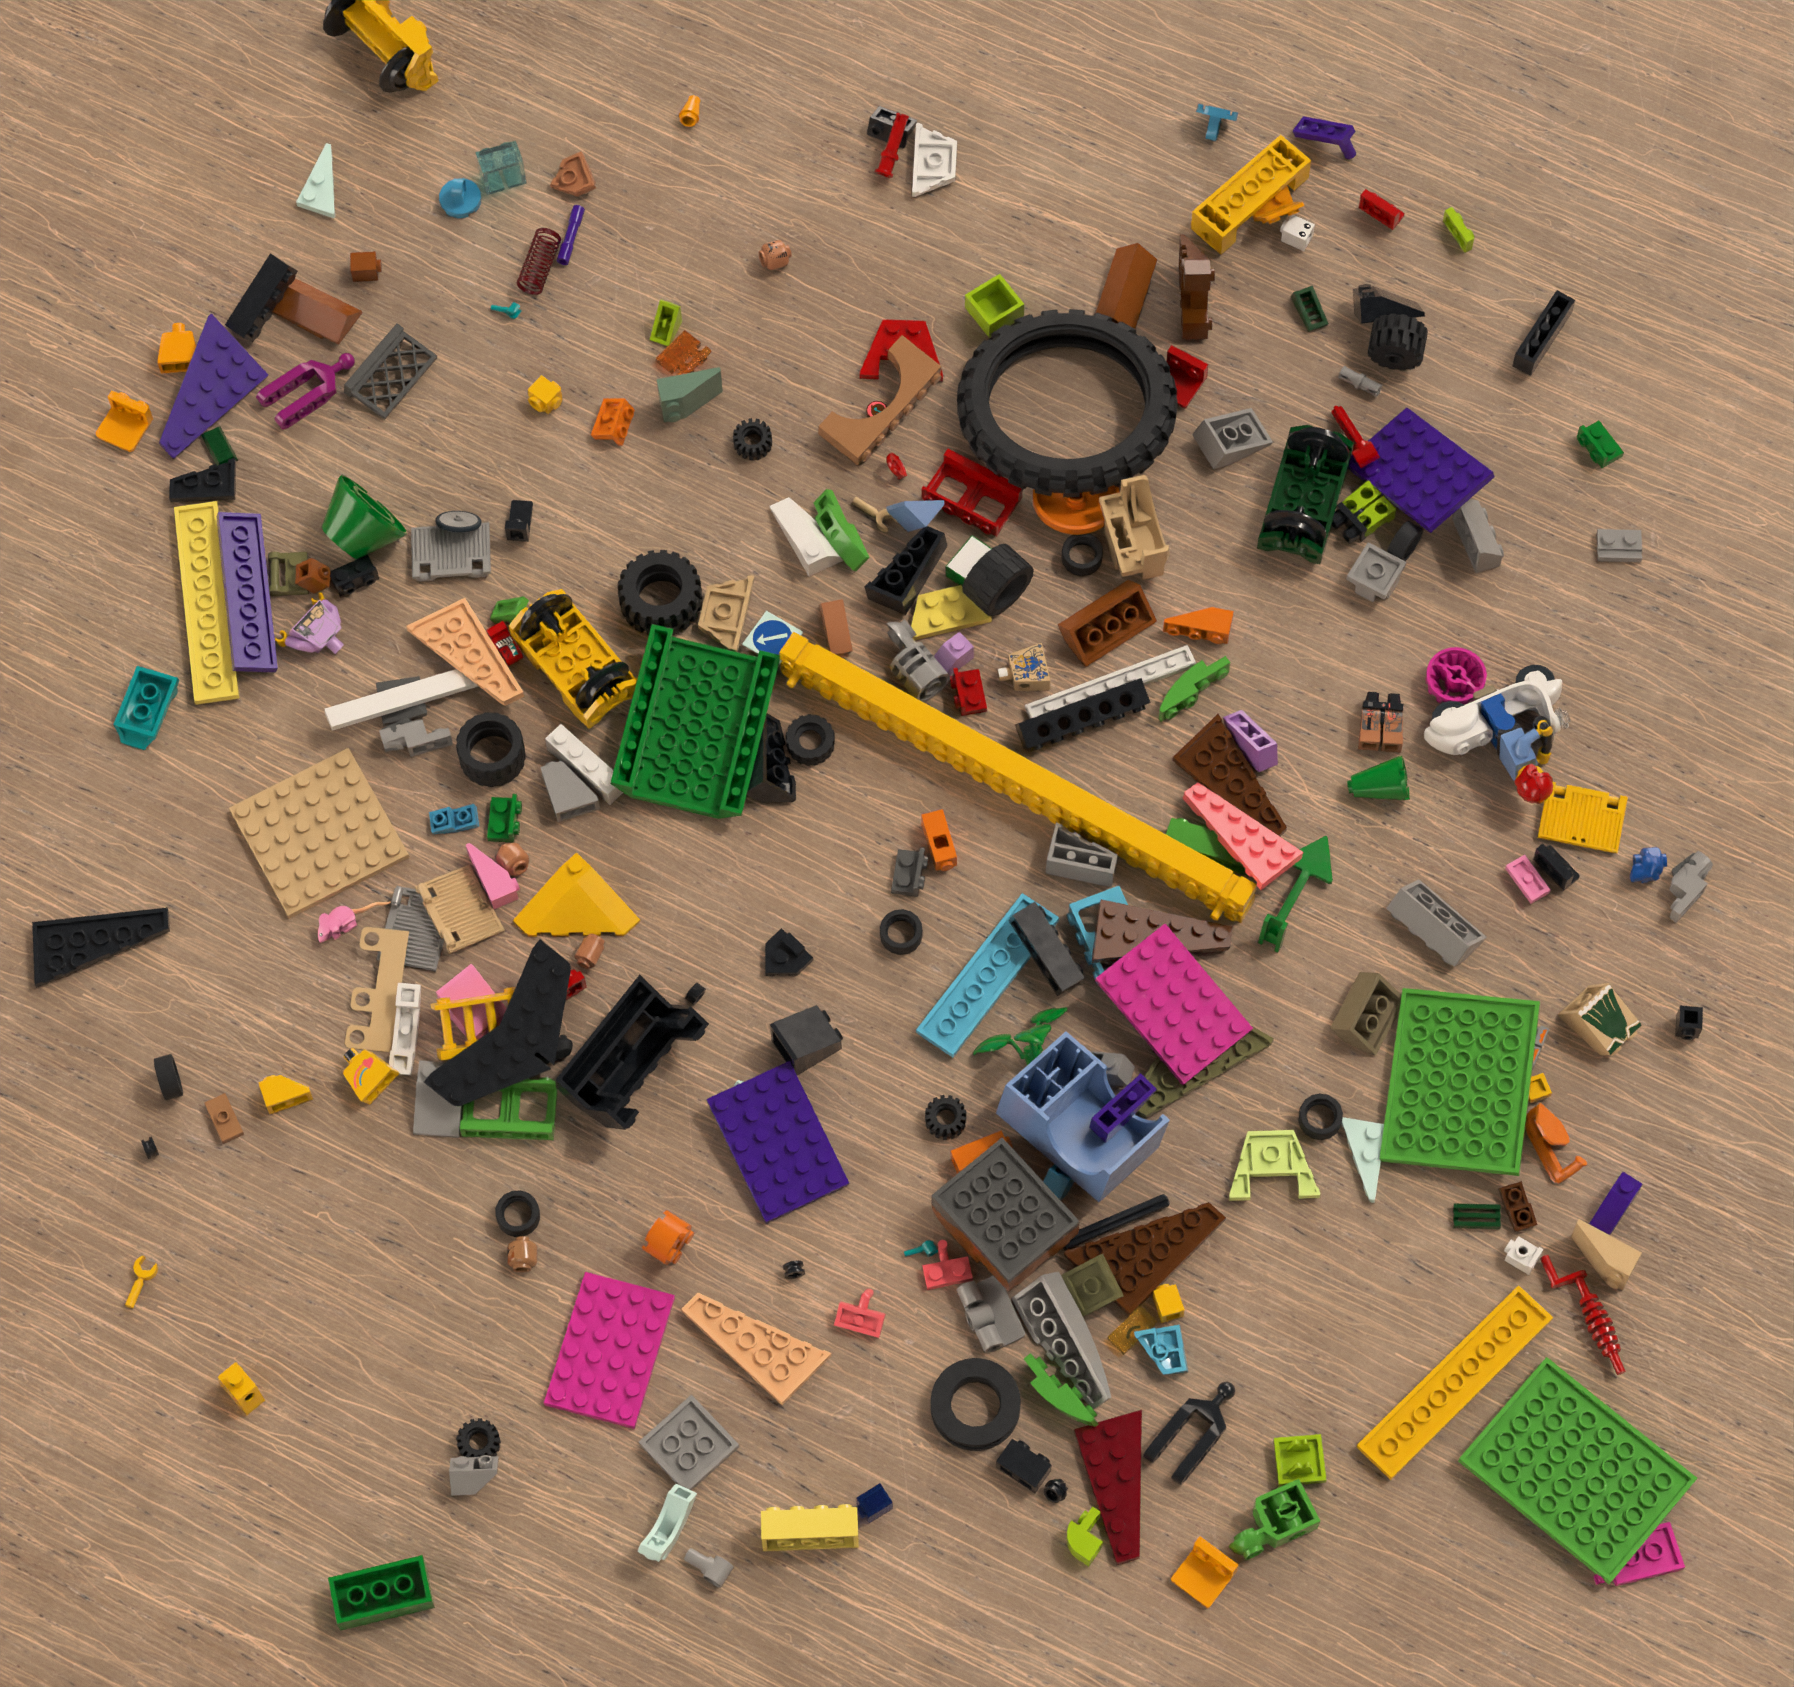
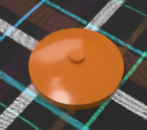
[1033,458,1120,535]

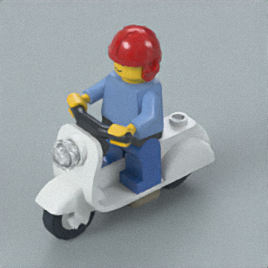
[1424,664,1570,804]

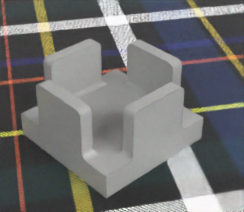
[1346,542,1407,602]

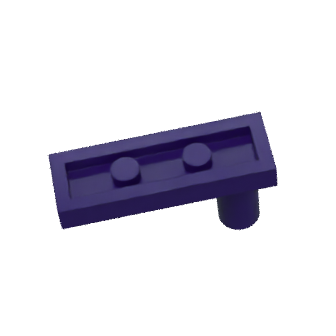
[1292,116,1356,159]

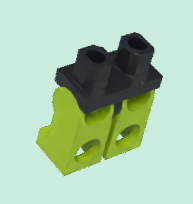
[1332,480,1396,544]

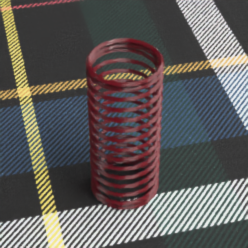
[516,228,561,295]

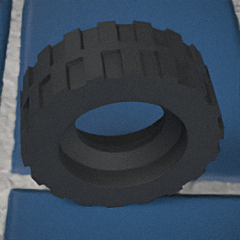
[786,714,835,766]

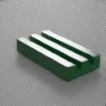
[1453,1203,1501,1229]

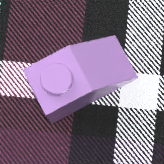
[934,632,974,676]

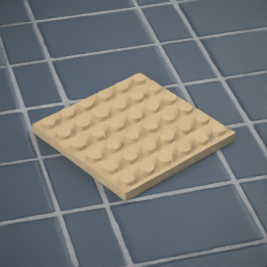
[229,748,410,919]

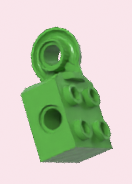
[1229,1479,1320,1560]

